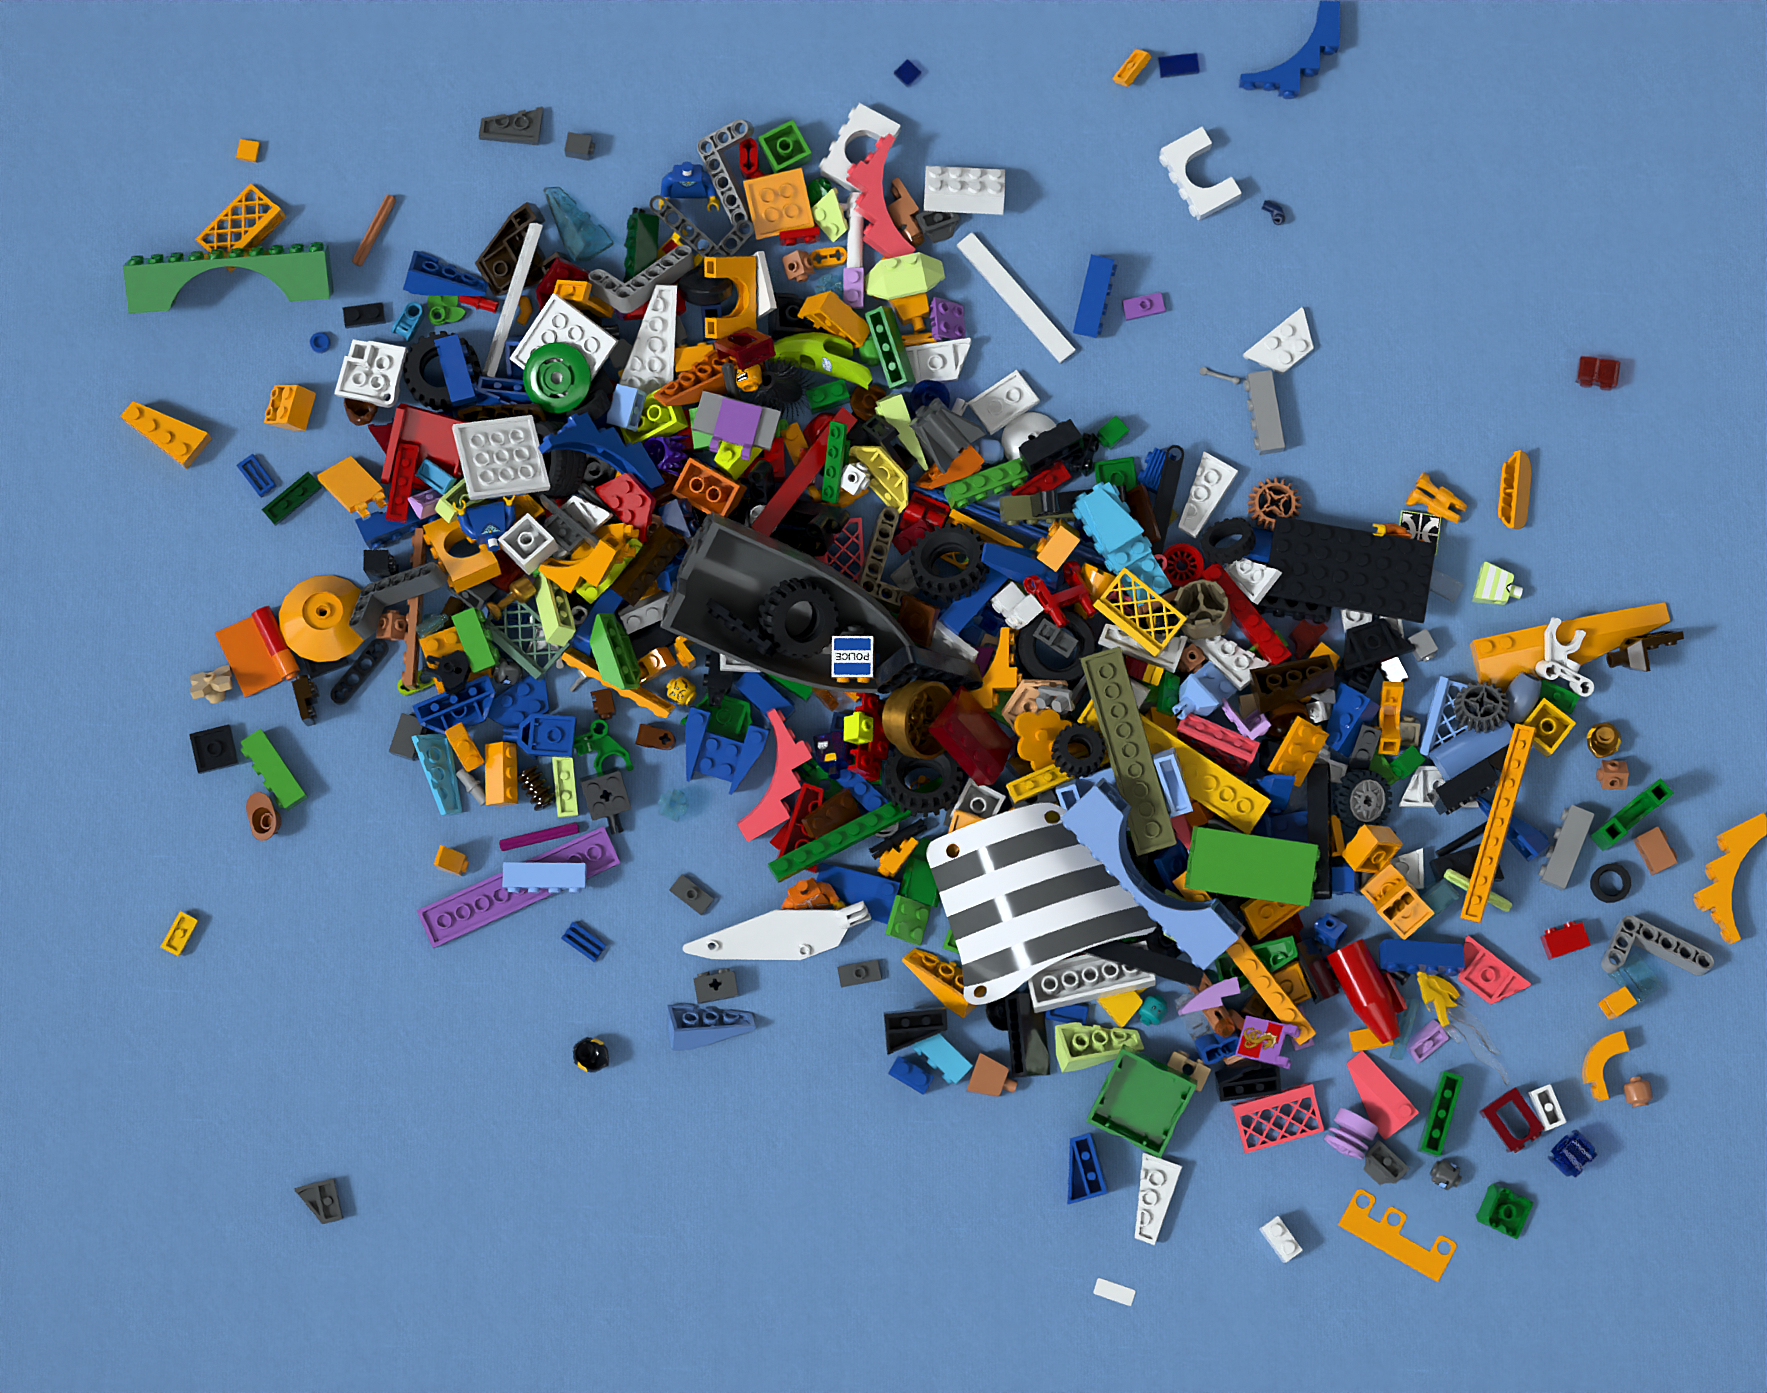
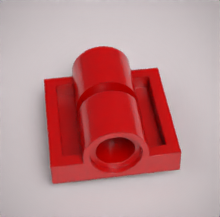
[898,491,951,531]

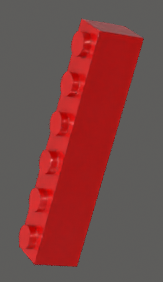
[1201,563,1292,666]

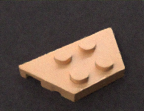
[1001,679,1068,739]

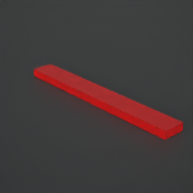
[749,407,857,536]

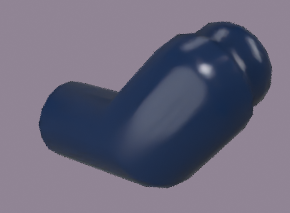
[1261,200,1285,225]

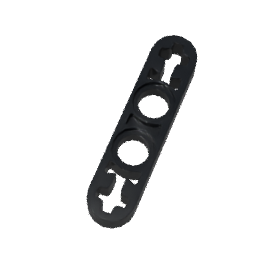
[330,639,389,705]

